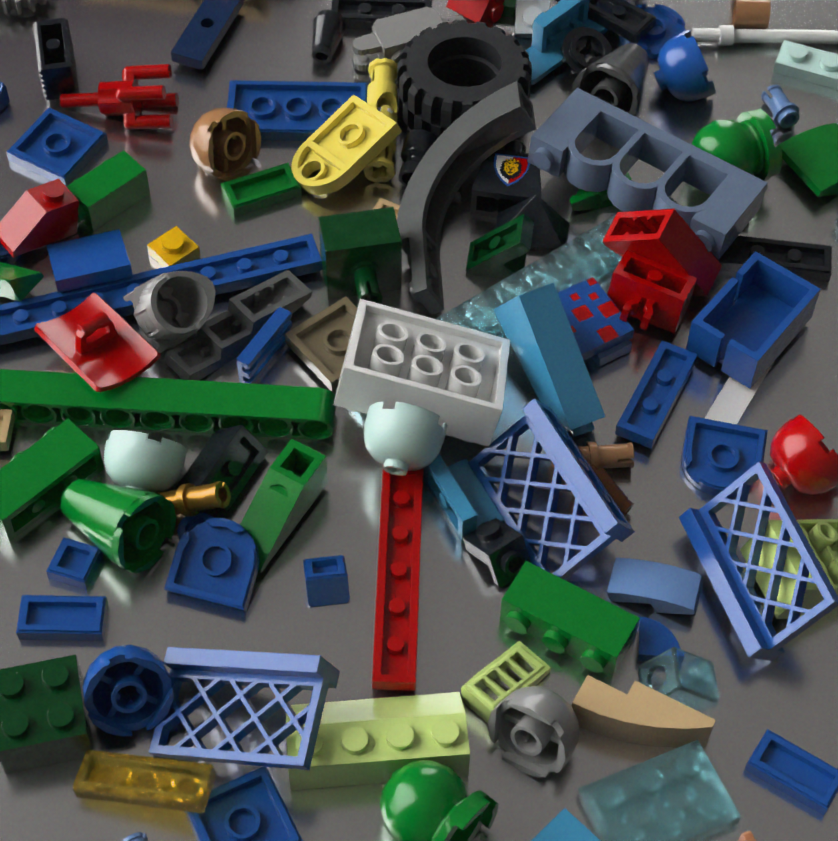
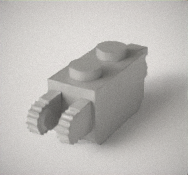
[352,7,465,71]

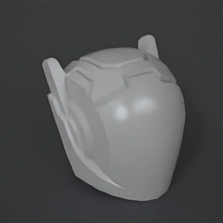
[123,271,216,353]

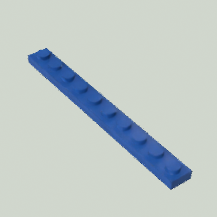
[0,233,322,345]

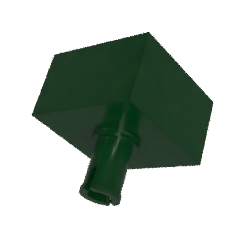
[318,207,402,304]

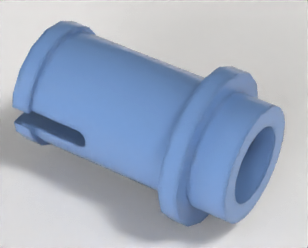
[761,84,800,128]

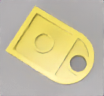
[291,94,402,195]

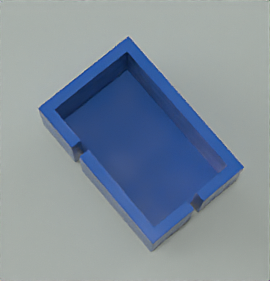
[686,251,820,389]

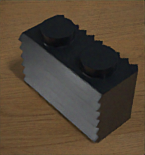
[33,18,79,100]

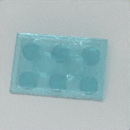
[577,740,741,841]

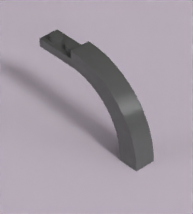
[397,81,536,315]

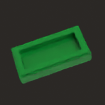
[221,163,302,217]

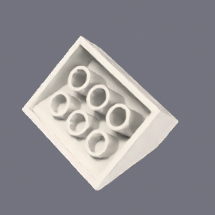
[333,299,510,447]

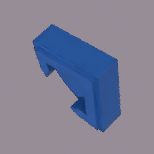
[637,616,682,665]

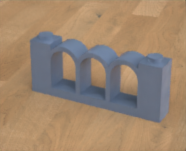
[528,88,768,260]

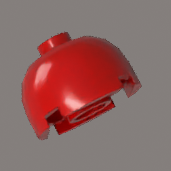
[770,414,838,496]

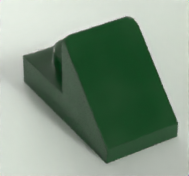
[466,214,534,280]

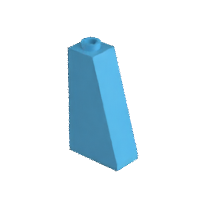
[493,283,606,437]

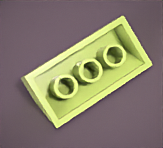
[286,692,470,790]

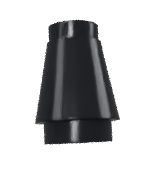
[311,10,346,63]

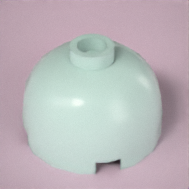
[363,402,448,476]
[104,430,187,493]

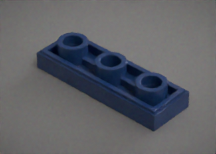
[170,0,244,70]

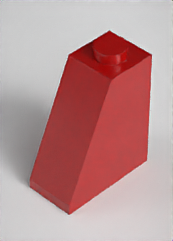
[602,209,722,296]

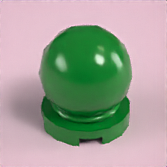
[691,109,782,181]
[380,760,499,841]

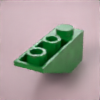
[240,439,328,573]

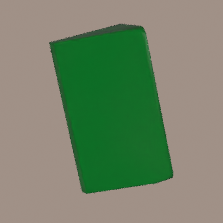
[0,262,44,302]

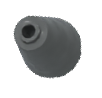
[571,43,649,116]

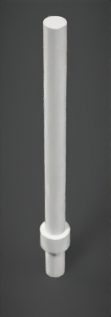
[691,25,838,46]

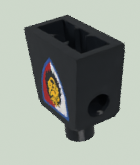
[470,141,542,218]

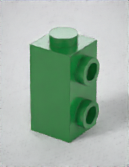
[66,150,150,232]

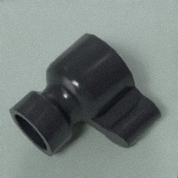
[398,129,438,187]

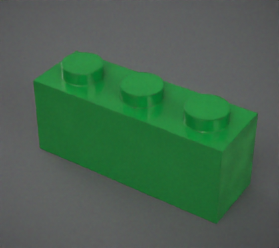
[0,418,105,542]
[500,561,640,678]

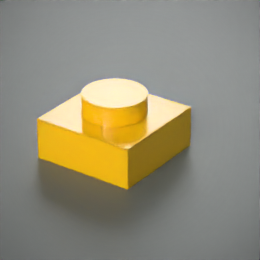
[147,226,200,267]

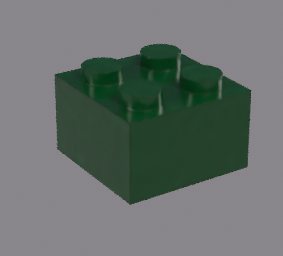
[0,654,94,774]

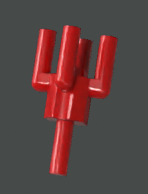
[60,64,179,130]

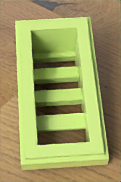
[461,641,551,724]

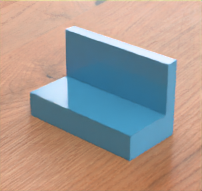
[424,454,505,543]

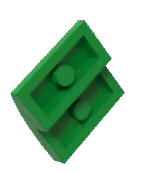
[778,123,838,197]

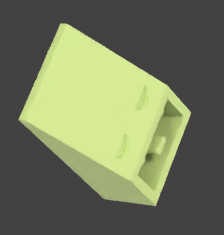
[740,519,838,619]

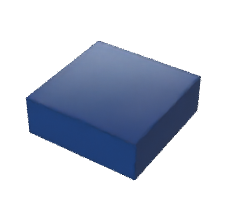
[46,537,104,590]

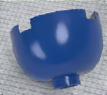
[653,30,716,103]
[83,645,173,737]

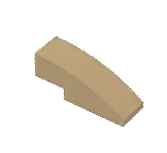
[571,675,716,748]

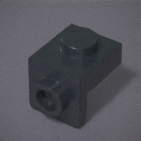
[463,518,531,587]

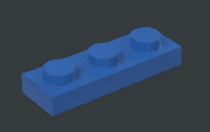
[615,340,698,449]

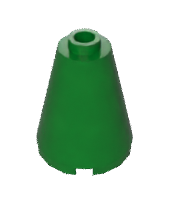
[61,479,176,574]

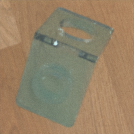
[638,647,719,702]

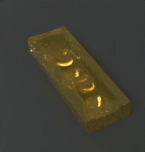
[72,749,217,814]

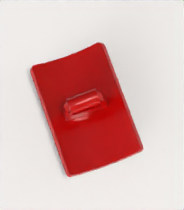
[34,293,161,392]

